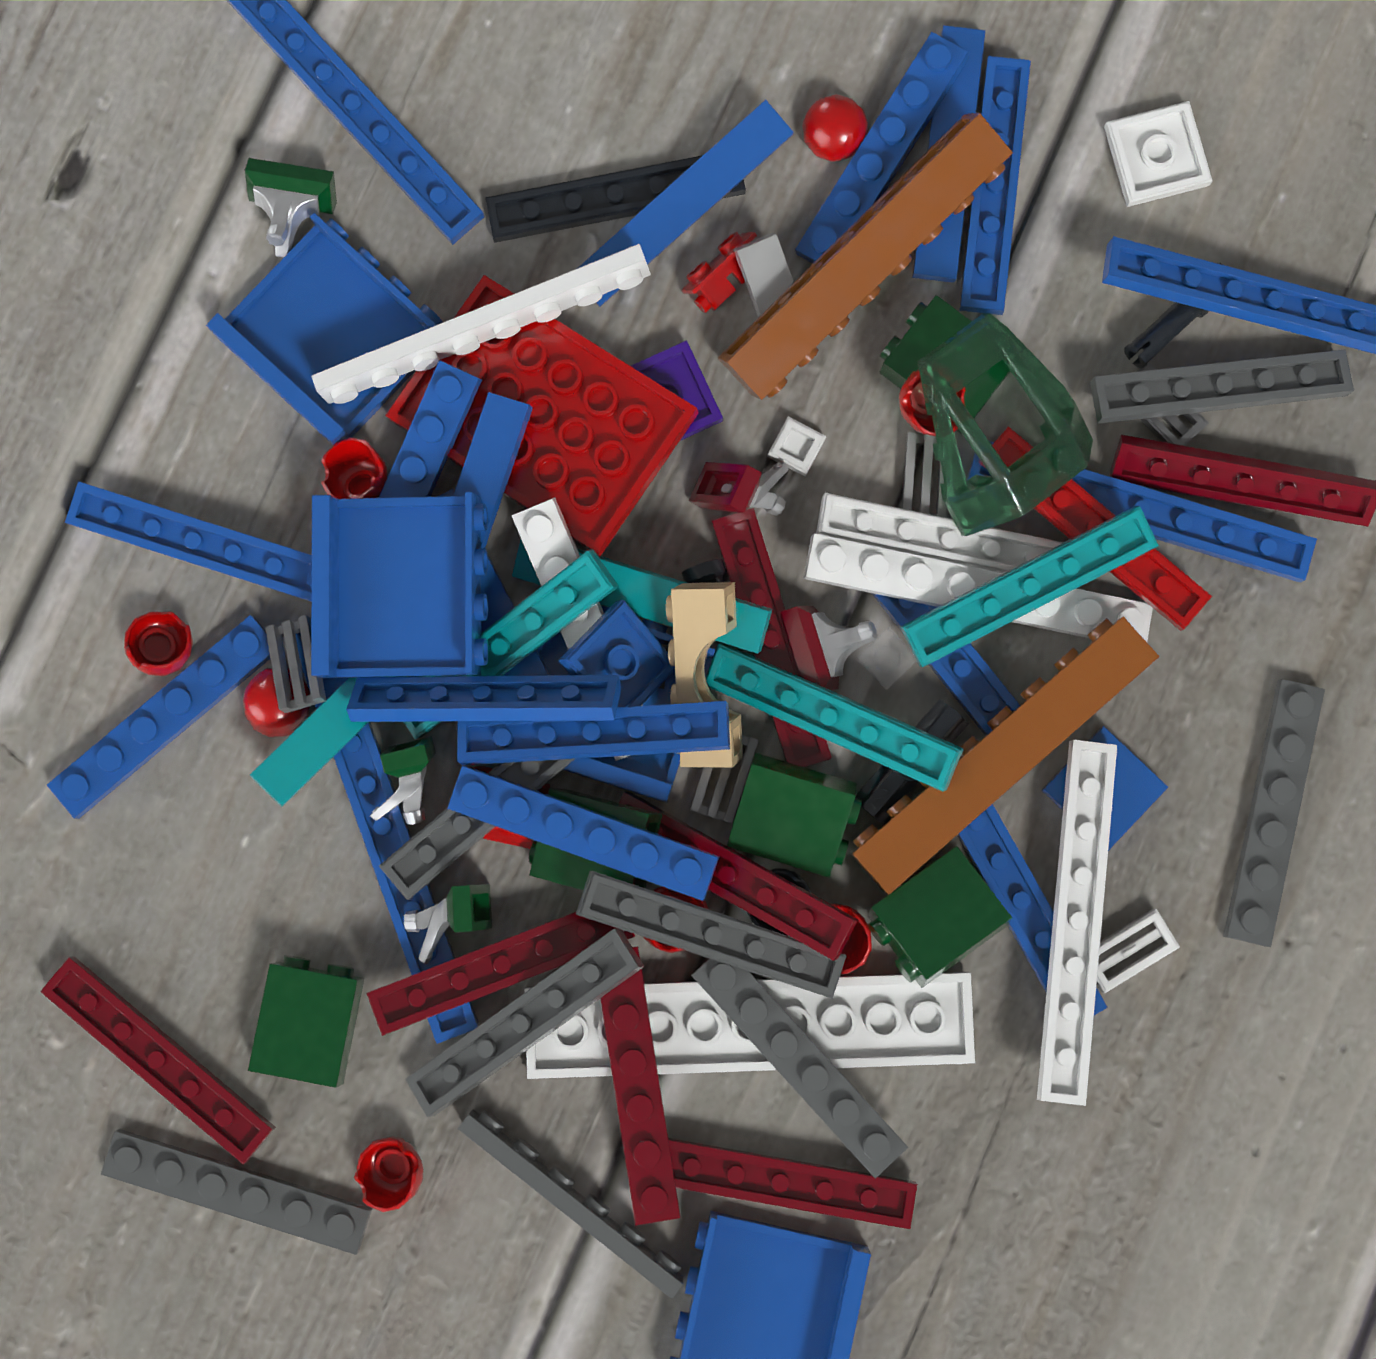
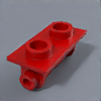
[681,232,757,313]

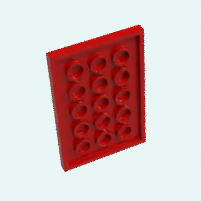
[385,275,699,557]

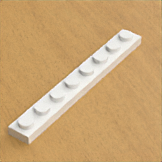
[311,244,651,404]
[803,533,1153,642]
[1037,740,1117,1106]

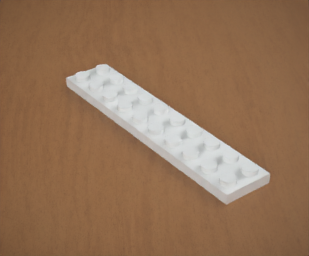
[525,972,975,1079]

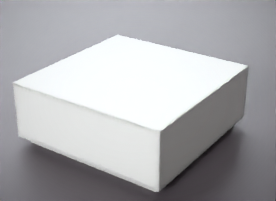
[767,416,826,477]

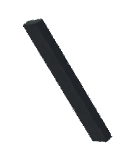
[485,155,746,243]

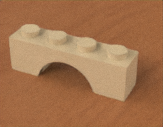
[666,582,743,768]

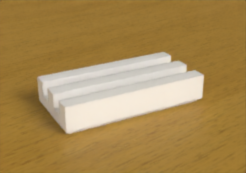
[1097,909,1180,993]

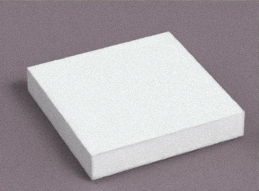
[1104,101,1212,207]

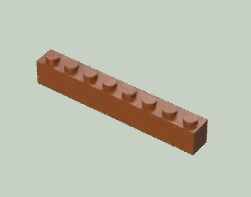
[718,113,1013,400]
[851,616,1160,895]

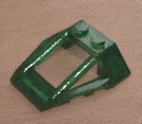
[918,313,1093,537]

